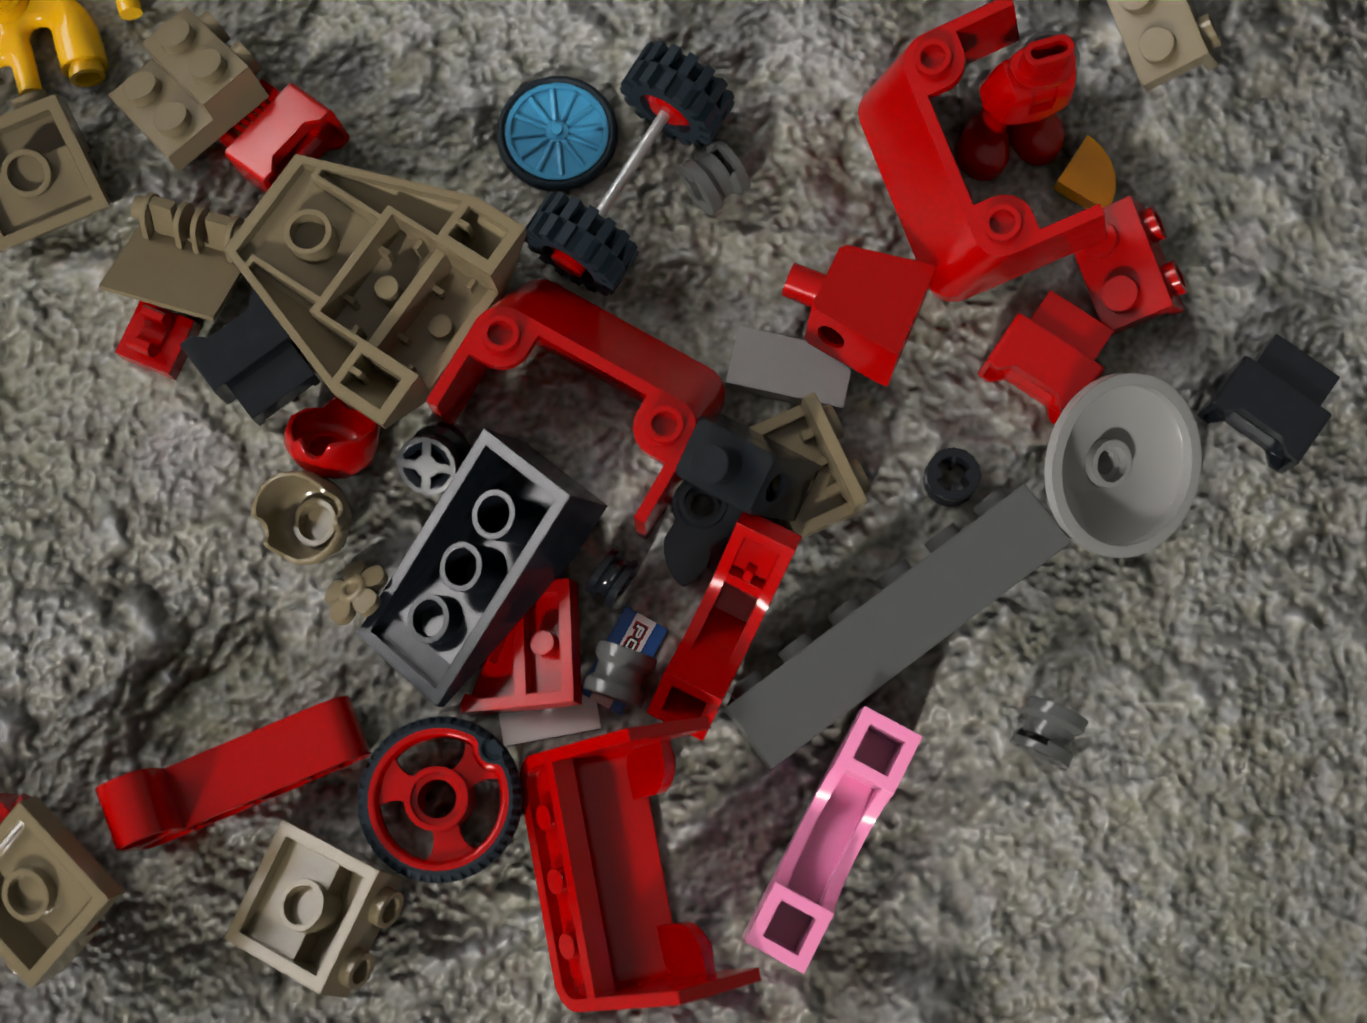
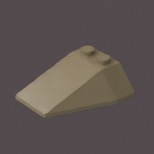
[224,154,527,429]

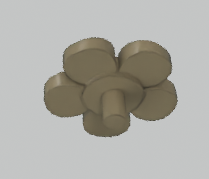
[324,560,388,625]

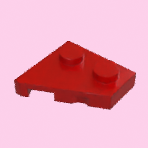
[460,578,582,716]

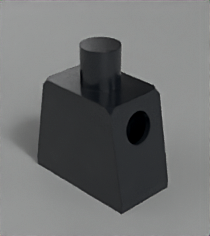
[675,414,821,521]

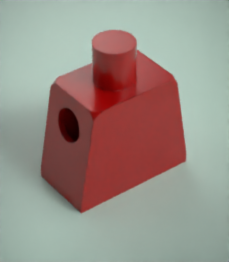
[782,245,936,387]

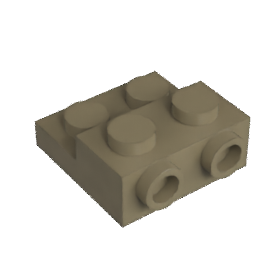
[108,7,269,171]
[0,89,114,252]
[0,796,125,989]
[224,819,405,998]

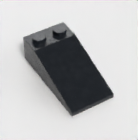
[357,428,608,707]

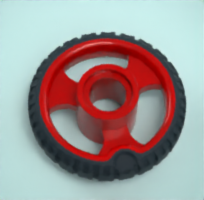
[357,716,523,883]

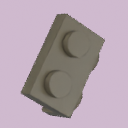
[1107,0,1222,92]
[749,392,870,540]

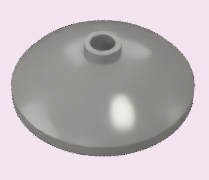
[1044,373,1202,558]

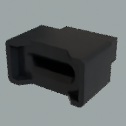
[180,290,321,426]
[1197,334,1340,474]

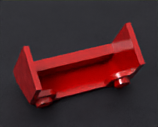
[858,0,1106,302]
[426,279,725,540]
[520,716,761,1012]

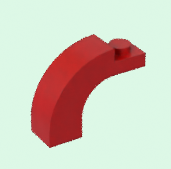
[646,512,802,741]

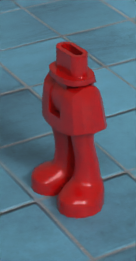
[956,34,1077,181]

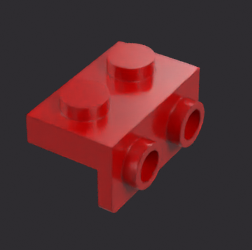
[1074,195,1188,336]

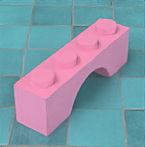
[742,706,923,974]

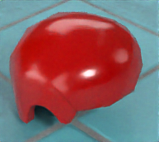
[284,396,381,480]

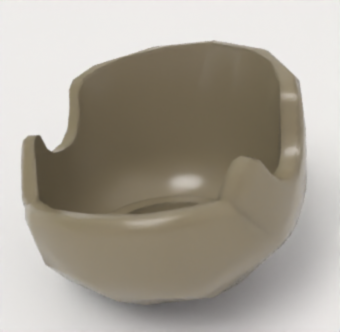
[251,471,352,565]

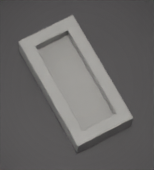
[725,326,852,414]

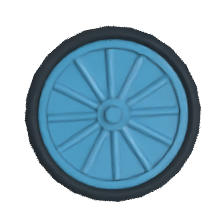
[496,76,618,191]

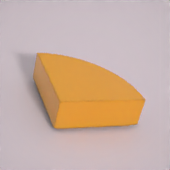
[1053,135,1116,209]

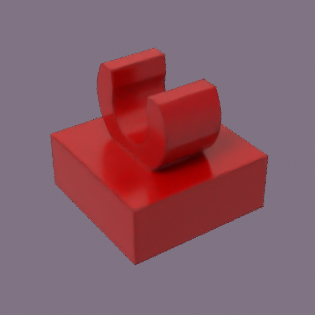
[115,301,201,380]

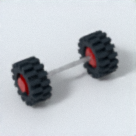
[524,41,735,296]

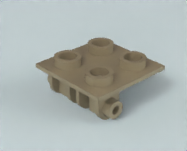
[99,192,244,322]

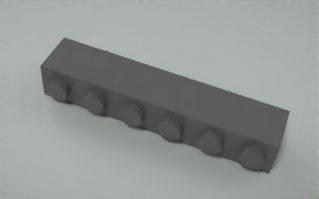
[725,483,1072,771]

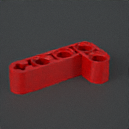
[95,695,371,852]

